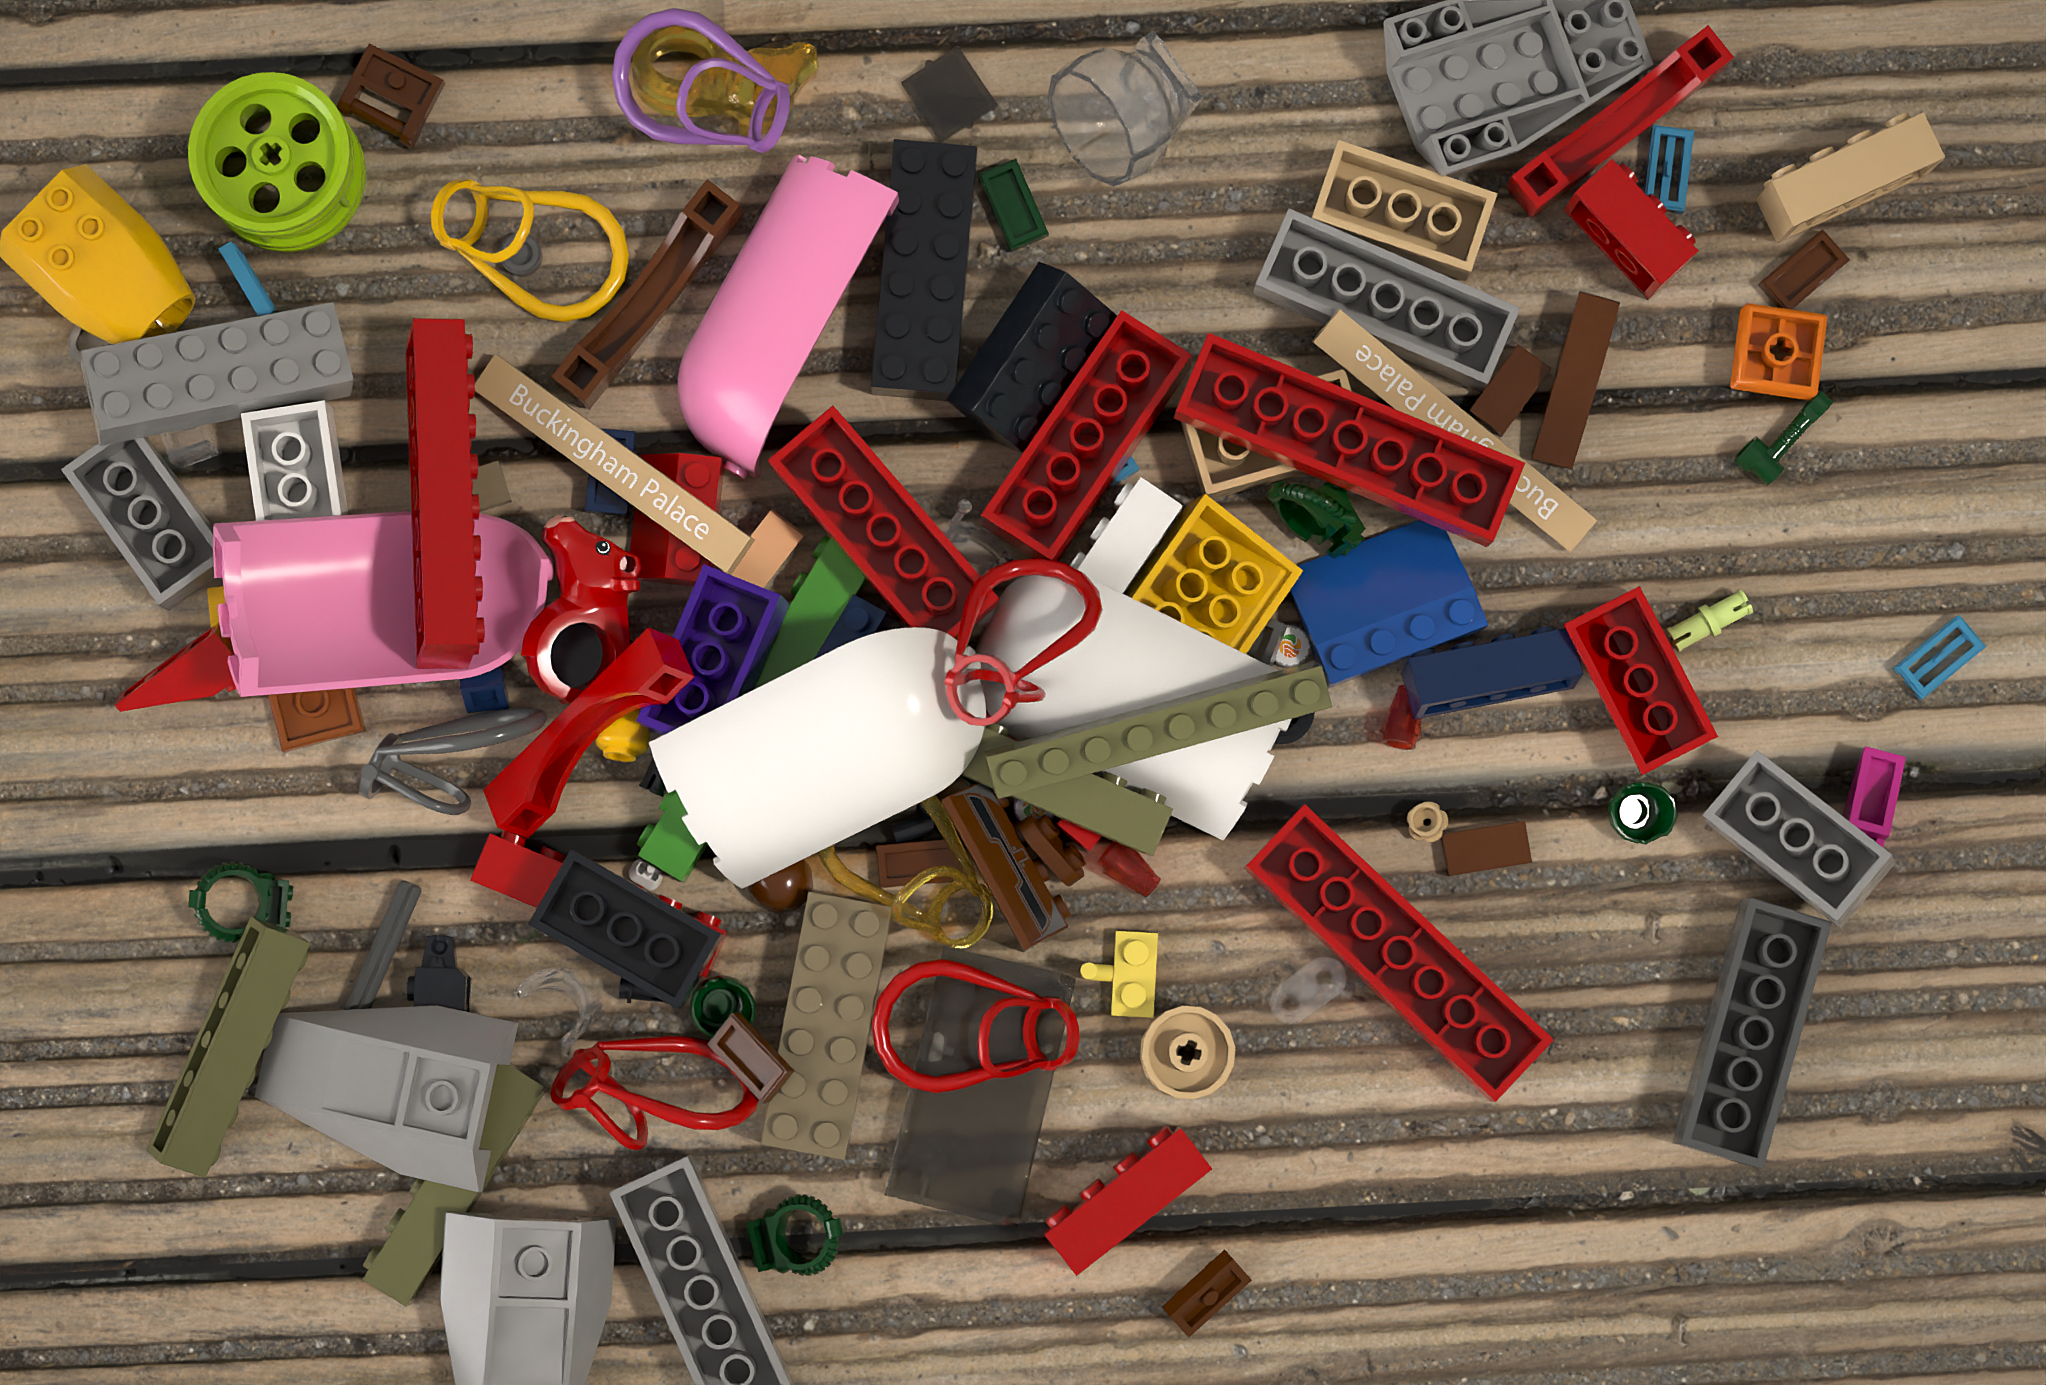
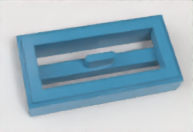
[1643,125,1694,214]
[218,241,278,316]
[1892,615,1986,701]

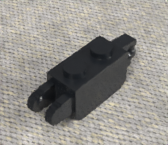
[407,935,472,1012]

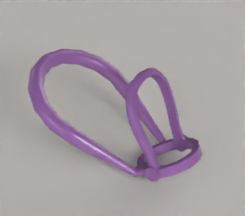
[612,8,790,153]

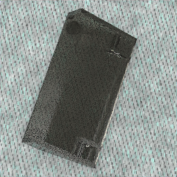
[884,946,1076,1227]

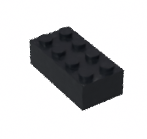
[946,262,1117,454]
[528,849,724,1010]

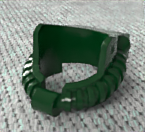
[1267,482,1366,558]
[188,861,293,943]
[746,1194,844,1276]

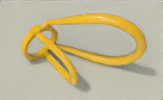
[431,179,629,322]

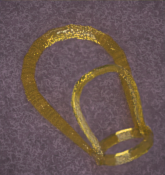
[819,795,993,949]

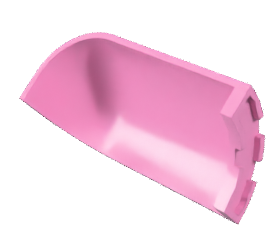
[677,155,899,480]
[213,511,553,697]

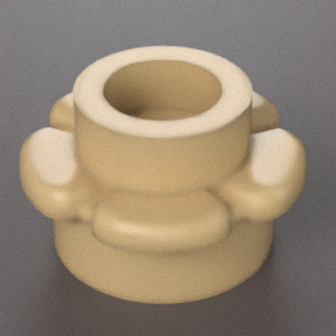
[1407,802,1448,843]

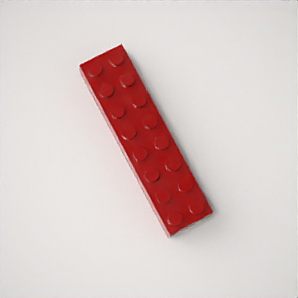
[405,318,485,669]
[1173,332,1525,547]
[1244,804,1554,1102]

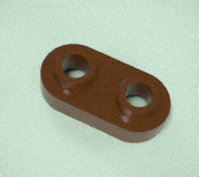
[1019,812,1086,887]

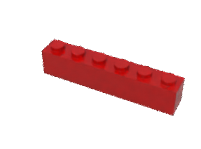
[470,830,728,978]

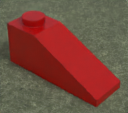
[115,622,236,712]

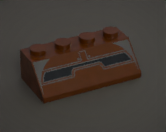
[941,783,1071,952]

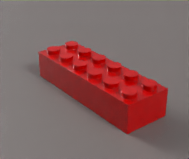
[981,310,1192,562]
[768,405,1000,640]

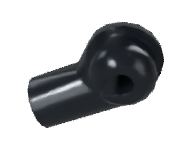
[891,793,944,844]

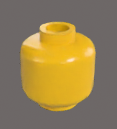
[595,708,651,762]

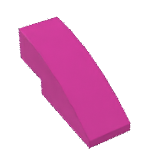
[1842,746,1906,848]

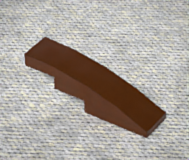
[1531,291,1620,470]

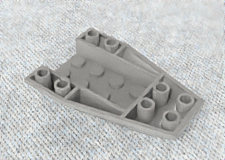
[1384,0,1654,176]
[255,1005,518,1192]
[439,1212,617,1385]

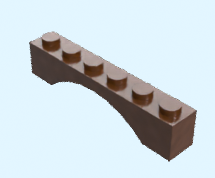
[551,179,743,410]

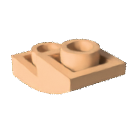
[723,509,805,588]

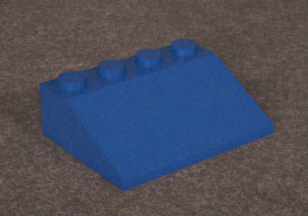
[1289,520,1488,689]

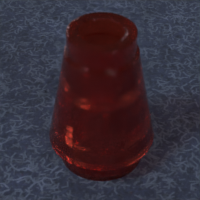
[1380,685,1422,750]
[1097,841,1161,898]

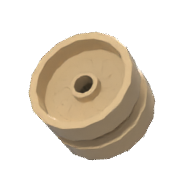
[1140,1006,1235,1100]

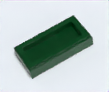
[978,158,1049,252]

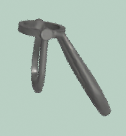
[359,707,547,815]

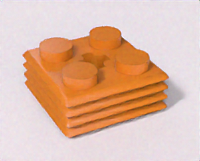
[1730,303,1827,400]

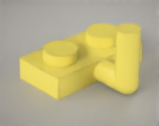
[1080,931,1158,1018]

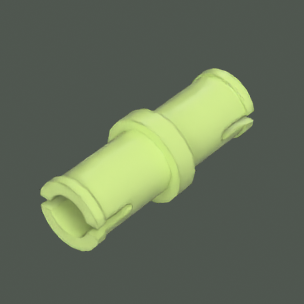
[1666,589,1753,652]

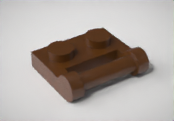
[337,43,445,149]

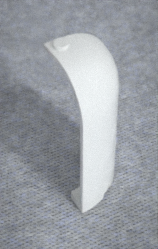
[975,575,1291,840]
[649,627,986,889]

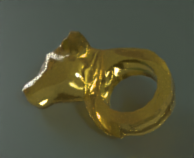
[631,25,819,136]

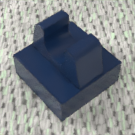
[460,667,509,713]

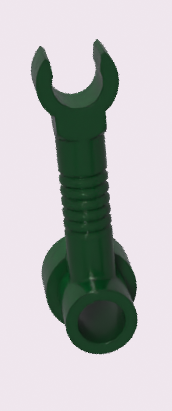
[1733,391,1833,486]

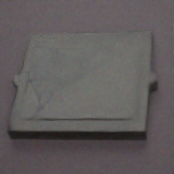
[901,46,998,143]

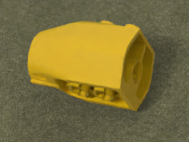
[0,164,196,344]

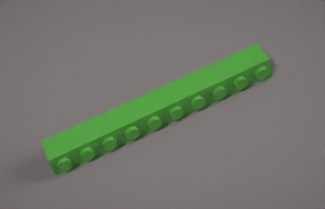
[637,535,868,883]

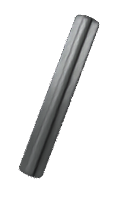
[344,881,422,1010]

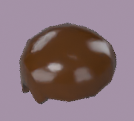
[747,859,813,913]

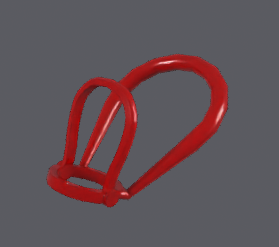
[945,558,1103,726]
[871,959,1080,1093]
[550,1036,759,1150]

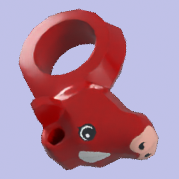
[521,514,642,705]

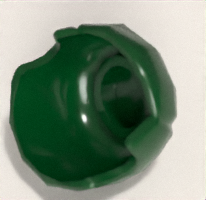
[1607,780,1678,845]
[690,975,755,1038]

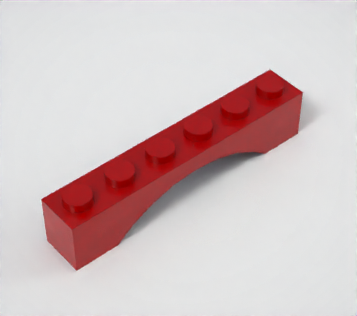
[1505,25,1734,219]
[483,627,695,838]

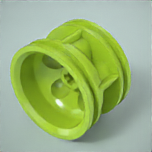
[188,72,366,252]

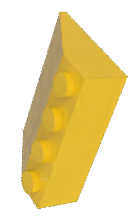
[1124,494,1303,654]

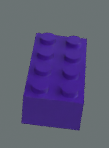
[636,564,790,735]

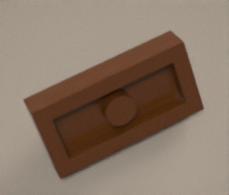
[1162,1249,1252,1337]

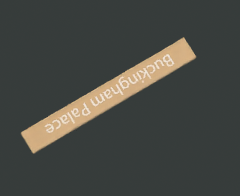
[1312,309,1598,553]
[475,354,755,575]

